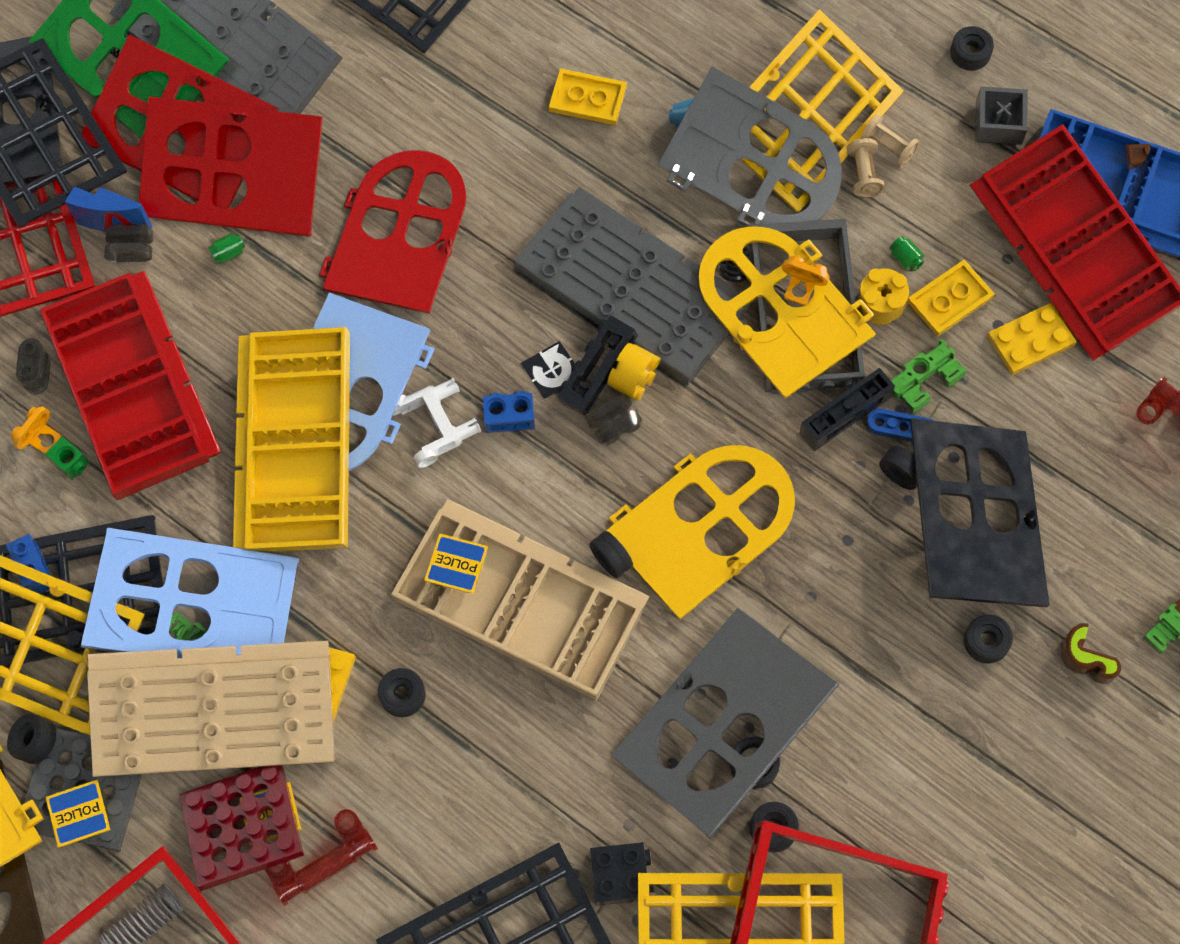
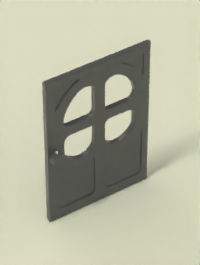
[612,608,839,838]

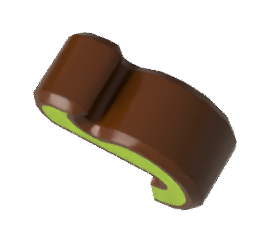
[1061,623,1121,684]

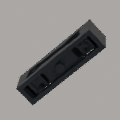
[558,315,638,417]
[799,368,895,452]

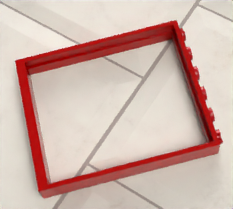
[730,820,949,944]
[41,846,242,944]

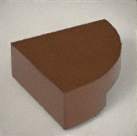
[1124,144,1150,170]

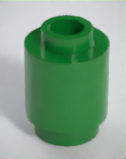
[208,232,245,264]
[889,236,925,271]

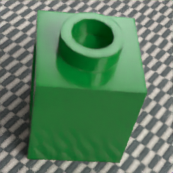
[45,436,89,480]

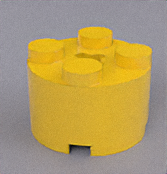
[857,269,909,325]
[607,343,661,402]

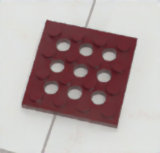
[179,765,304,891]

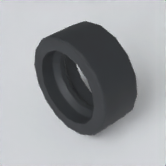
[729,736,780,790]

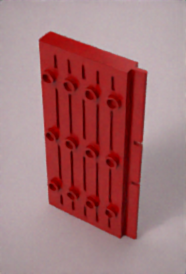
[969,124,1180,361]
[40,271,221,500]

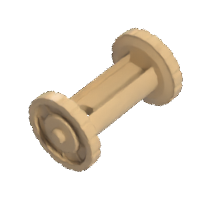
[861,114,920,167]
[847,138,885,198]

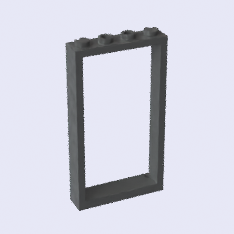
[750,219,865,394]

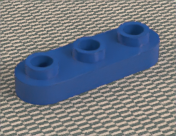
[866,408,935,442]

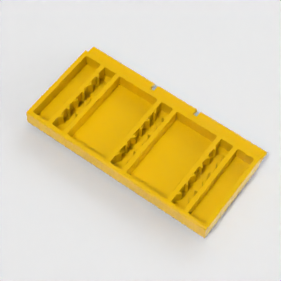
[233,327,350,552]

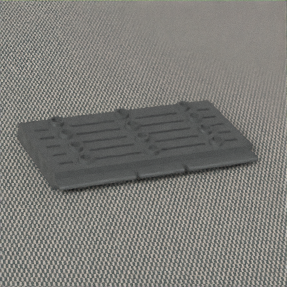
[514,187,752,385]

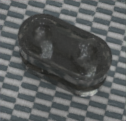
[104,224,154,263]
[16,339,51,395]
[585,394,642,445]

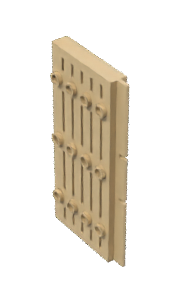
[391,499,650,701]
[87,641,335,777]

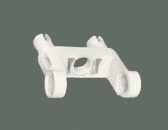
[393,378,481,468]

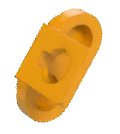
[781,256,830,306]
[11,406,62,454]

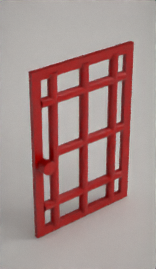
[0,180,95,317]

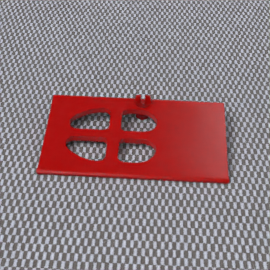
[81,34,278,208]
[139,97,323,237]

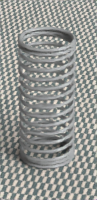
[98,884,184,944]

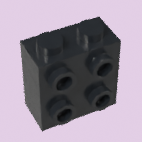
[590,842,654,906]

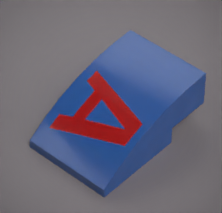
[65,186,153,233]

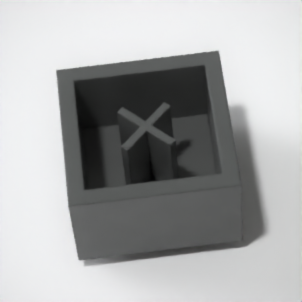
[975,87,1028,145]

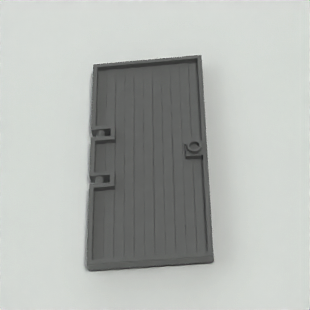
[109,0,343,114]

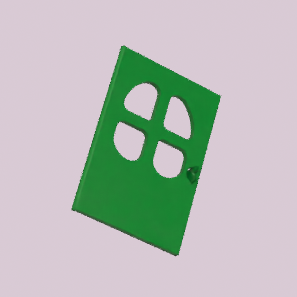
[29,0,229,138]

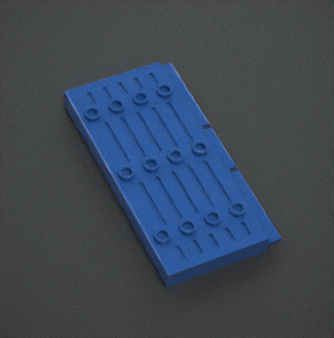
[1039,109,1180,258]

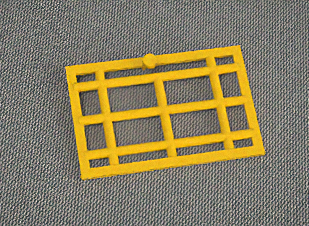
[740,9,904,213]
[0,555,145,735]
[638,873,845,944]

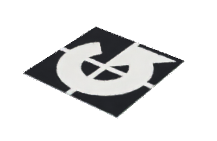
[521,341,575,399]

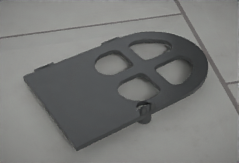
[658,66,842,227]

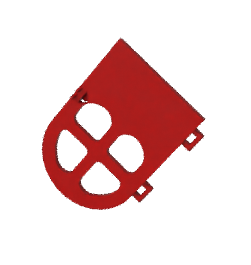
[319,150,467,314]

